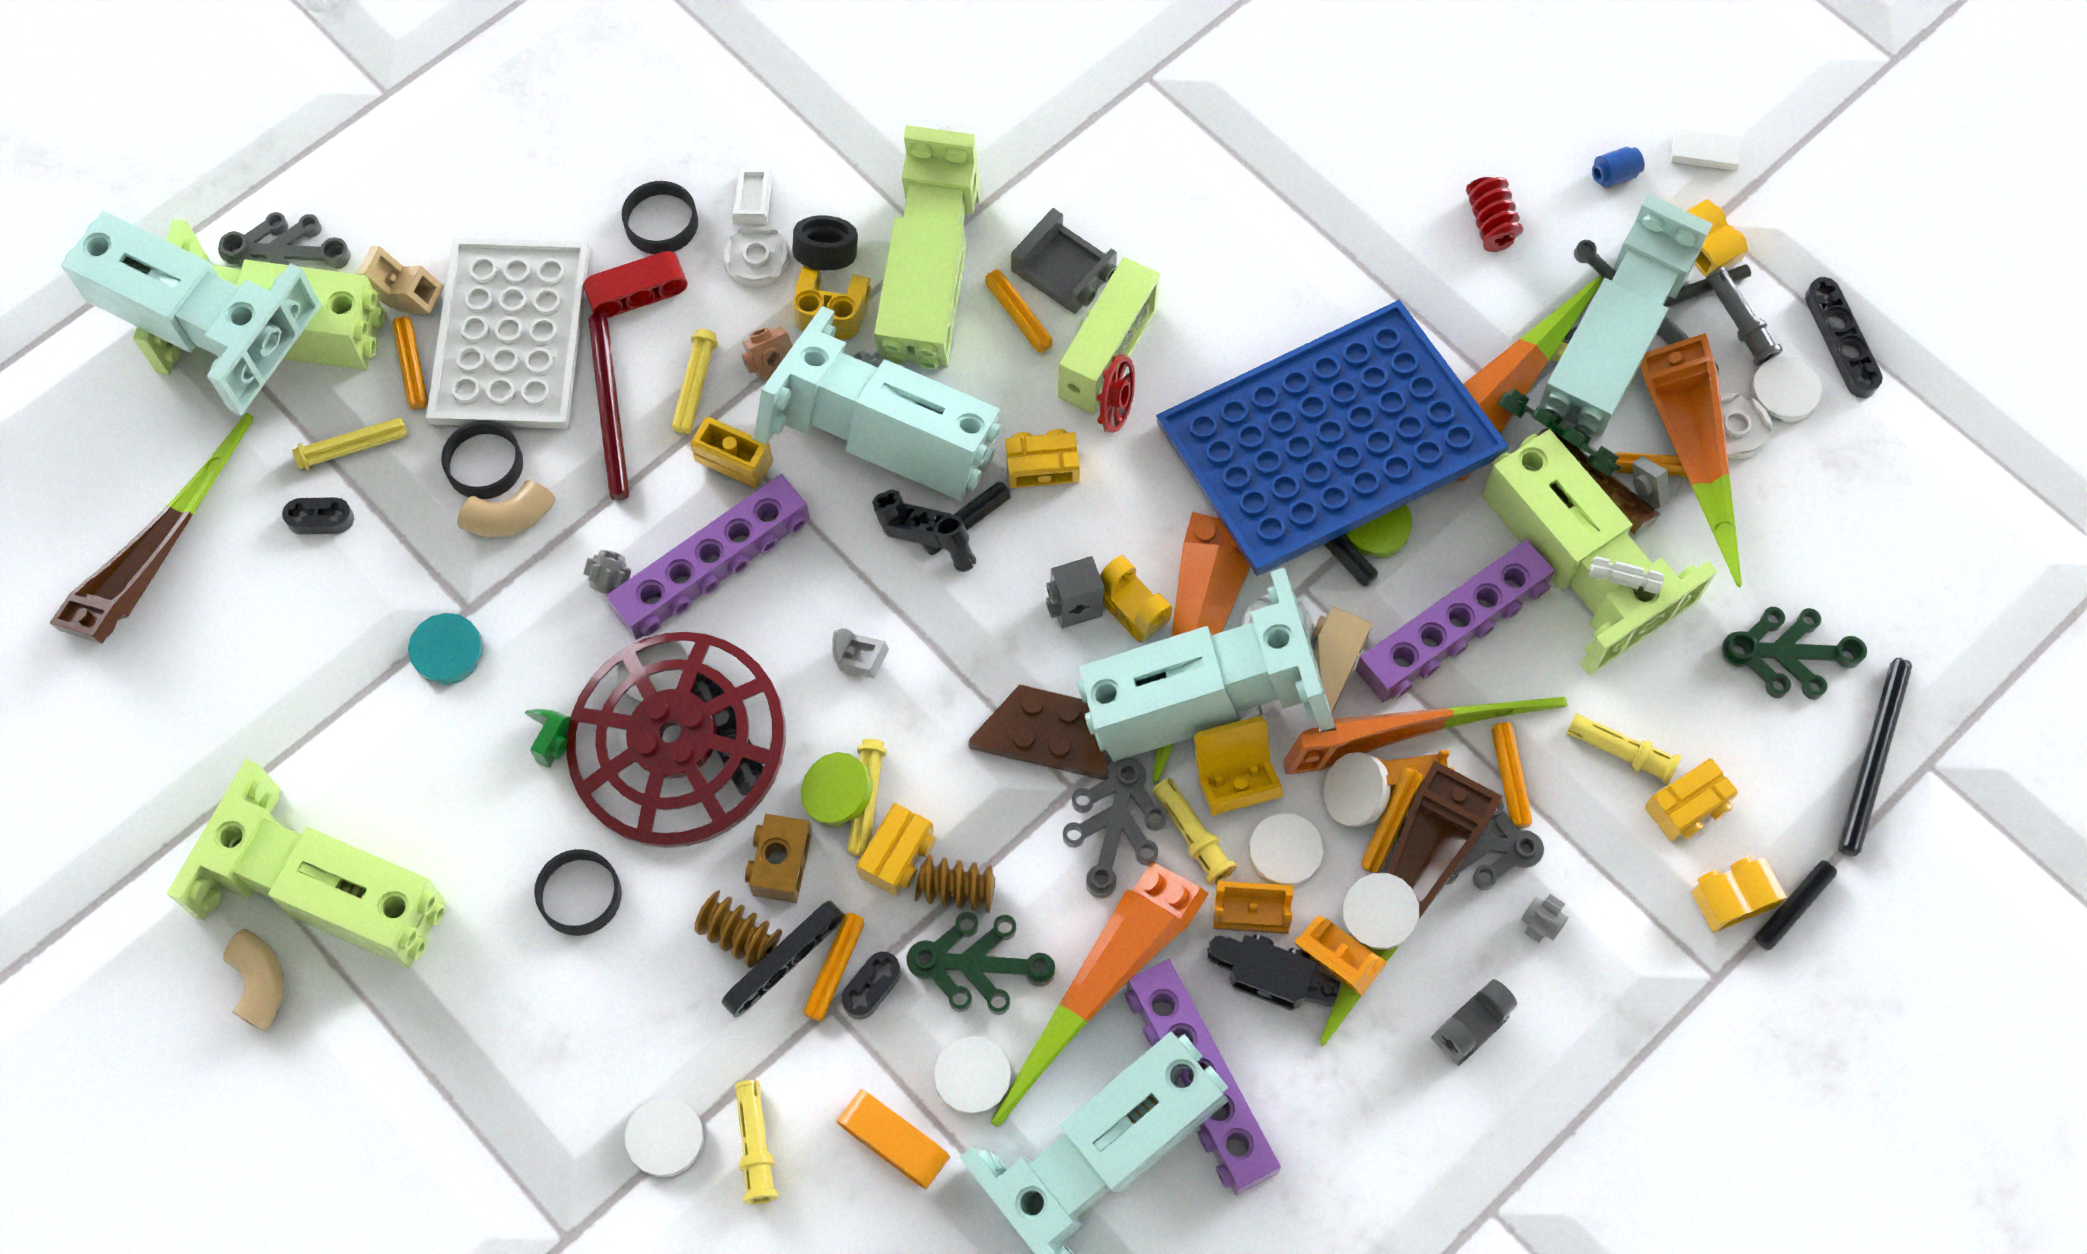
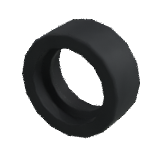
[792,215,858,271]

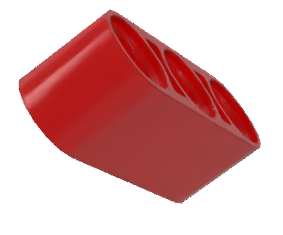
[583,251,688,318]

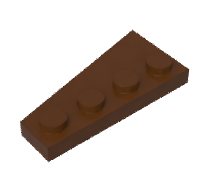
[1538,428,1661,534]

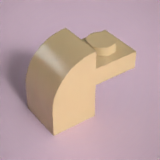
[356,246,444,314]

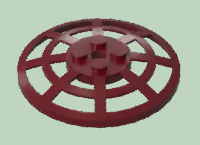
[566,632,786,848]

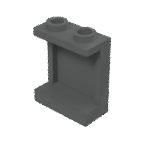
[1011,208,1117,314]

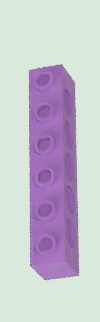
[606,474,810,640]
[1355,539,1555,703]
[1124,959,1281,1196]

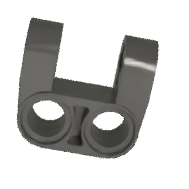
[1431,979,1517,1067]

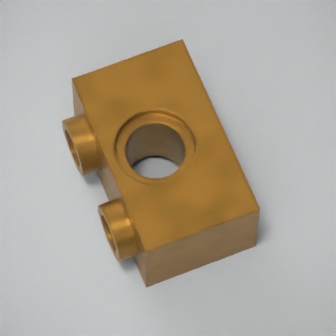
[745,813,813,903]

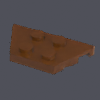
[968,685,1108,780]

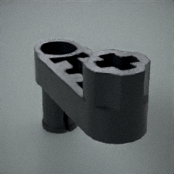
[872,489,976,572]

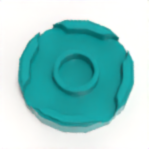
[408,613,484,685]

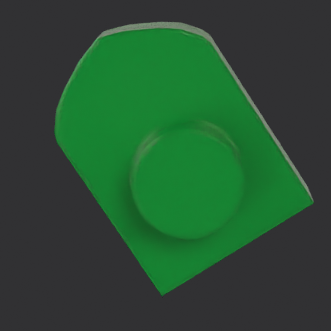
[525,709,571,768]

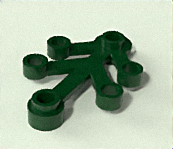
[1497,388,1621,477]
[1721,607,1867,700]
[906,912,1055,1015]

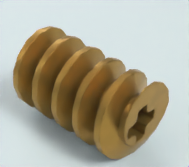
[915,855,996,914]
[694,890,782,968]

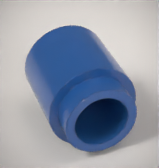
[1592,146,1645,188]

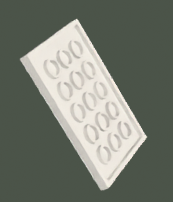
[426,238,590,429]

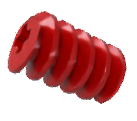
[1466,177,1524,252]

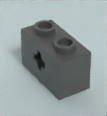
[1046,556,1104,629]

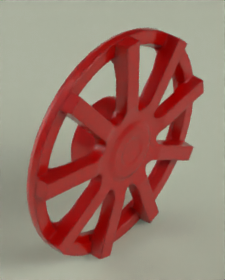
[1097,355,1135,433]

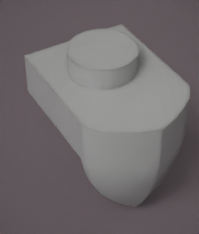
[1632,456,1681,509]
[832,628,889,678]

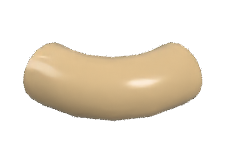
[457,480,556,538]
[223,929,284,1033]

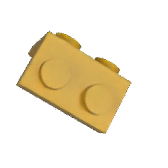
[1194,716,1283,816]

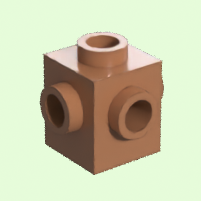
[741,326,793,380]

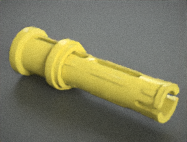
[1567,713,1682,786]
[1152,778,1237,885]
[735,1080,779,1205]

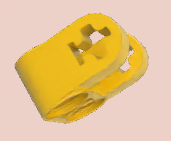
[794,266,871,340]
[1100,555,1173,643]

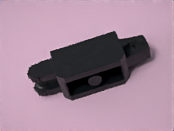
[1207,934,1341,1011]

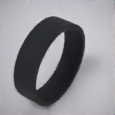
[622,181,698,254]
[441,421,523,499]
[534,849,622,936]

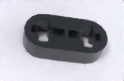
[282,497,354,534]
[841,951,901,1020]

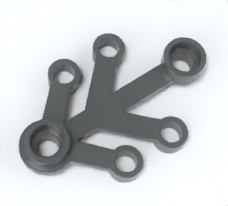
[218,212,351,269]
[1063,758,1167,898]
[1397,801,1544,890]

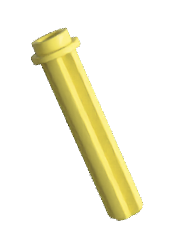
[672,329,718,435]
[292,418,407,471]
[847,739,887,857]

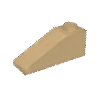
[1312,606,1373,714]

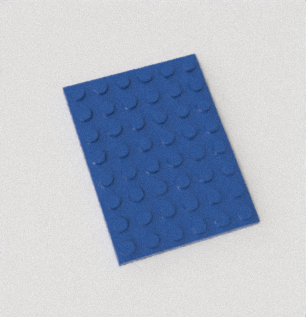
[1156,299,1509,576]

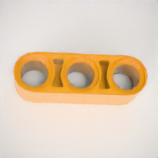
[836,1089,951,1190]

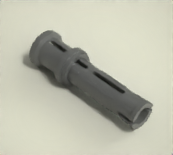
[1706,266,1783,366]

